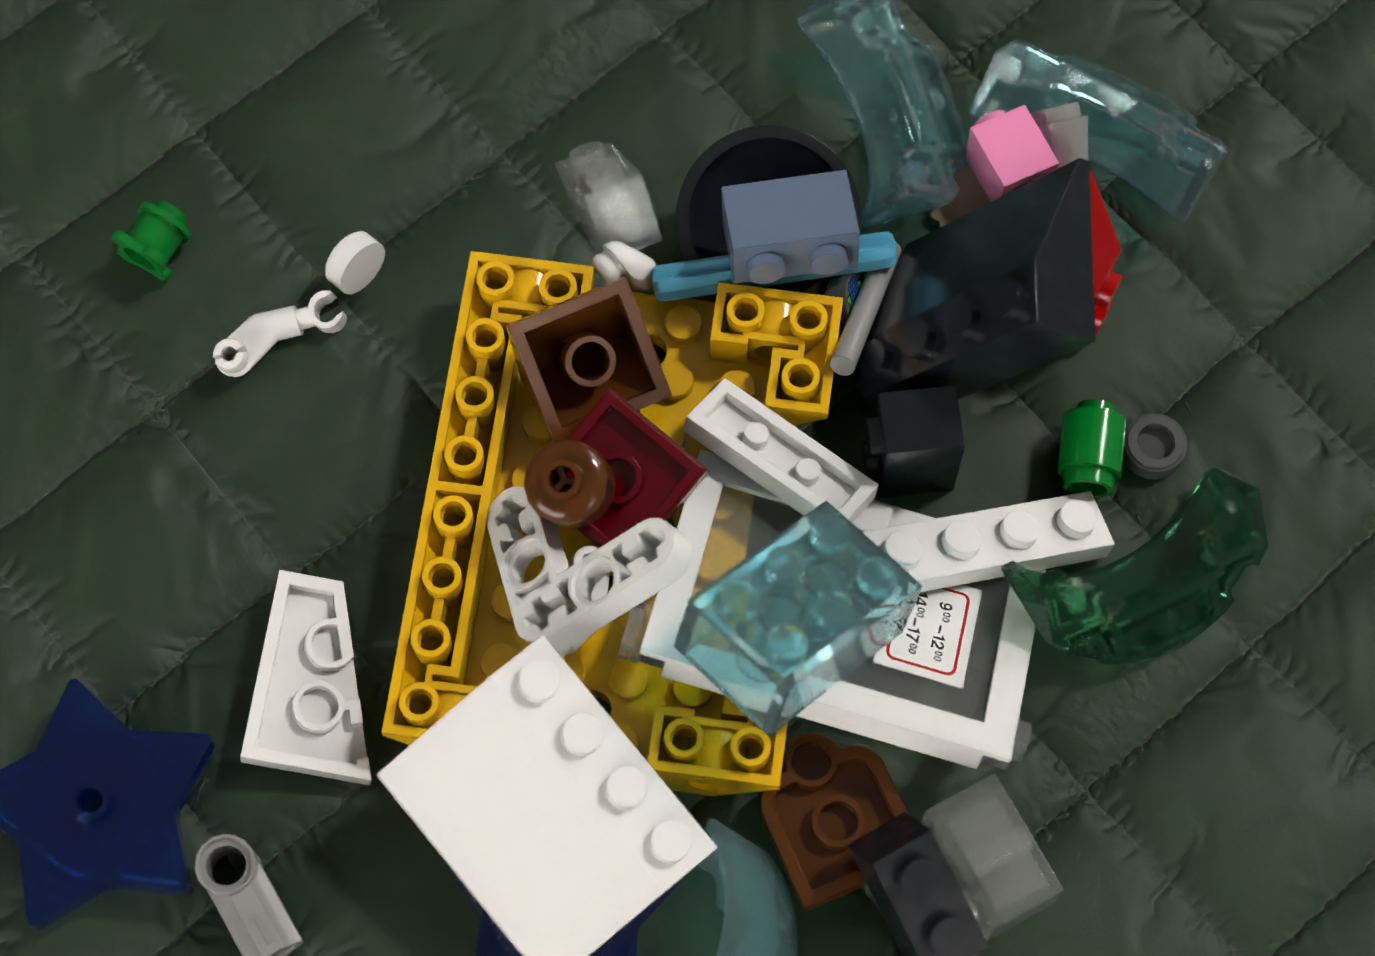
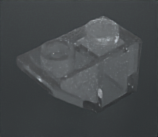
[555,141,662,254]

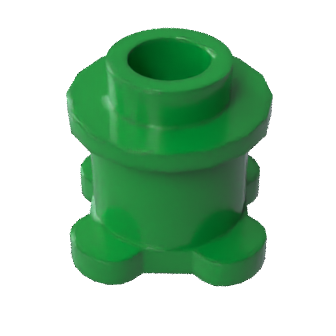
[110,199,192,281]

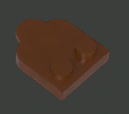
[761,733,908,912]

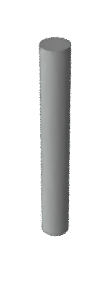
[830,242,901,376]

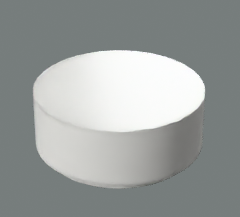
[325,231,385,294]

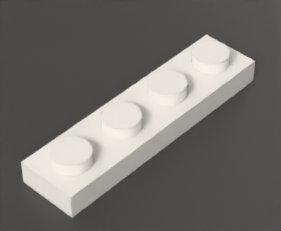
[854,491,1115,600]

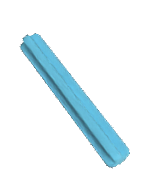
[651,231,897,302]

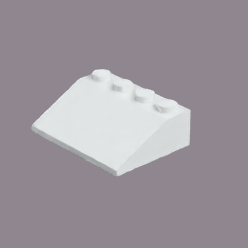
[377,635,718,956]

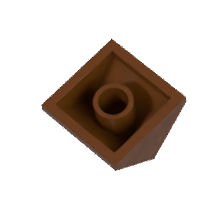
[506,276,672,442]

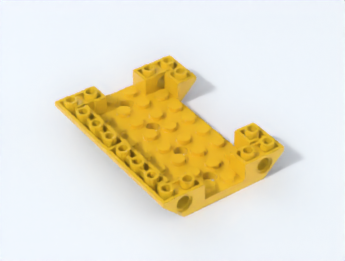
[382,251,843,796]

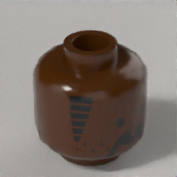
[524,439,616,529]

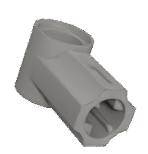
[195,834,304,956]

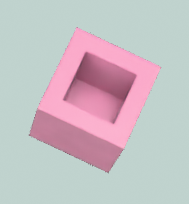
[965,105,1059,202]

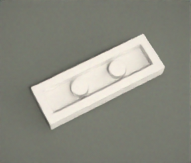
[683,378,879,539]

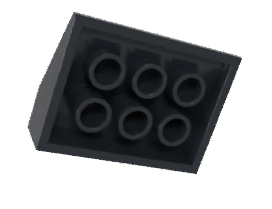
[859,158,1096,404]

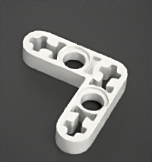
[487,486,692,653]

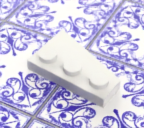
[240,570,371,785]

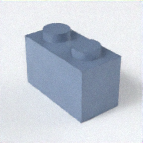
[721,170,860,284]

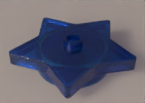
[0,679,215,930]

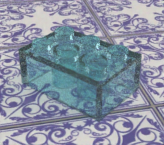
[673,500,923,736]

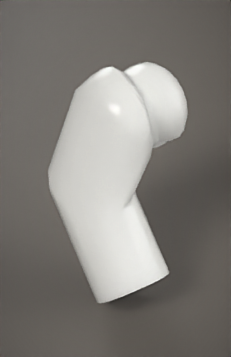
[591,240,656,294]

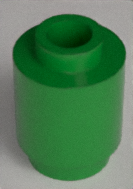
[1057,400,1126,498]

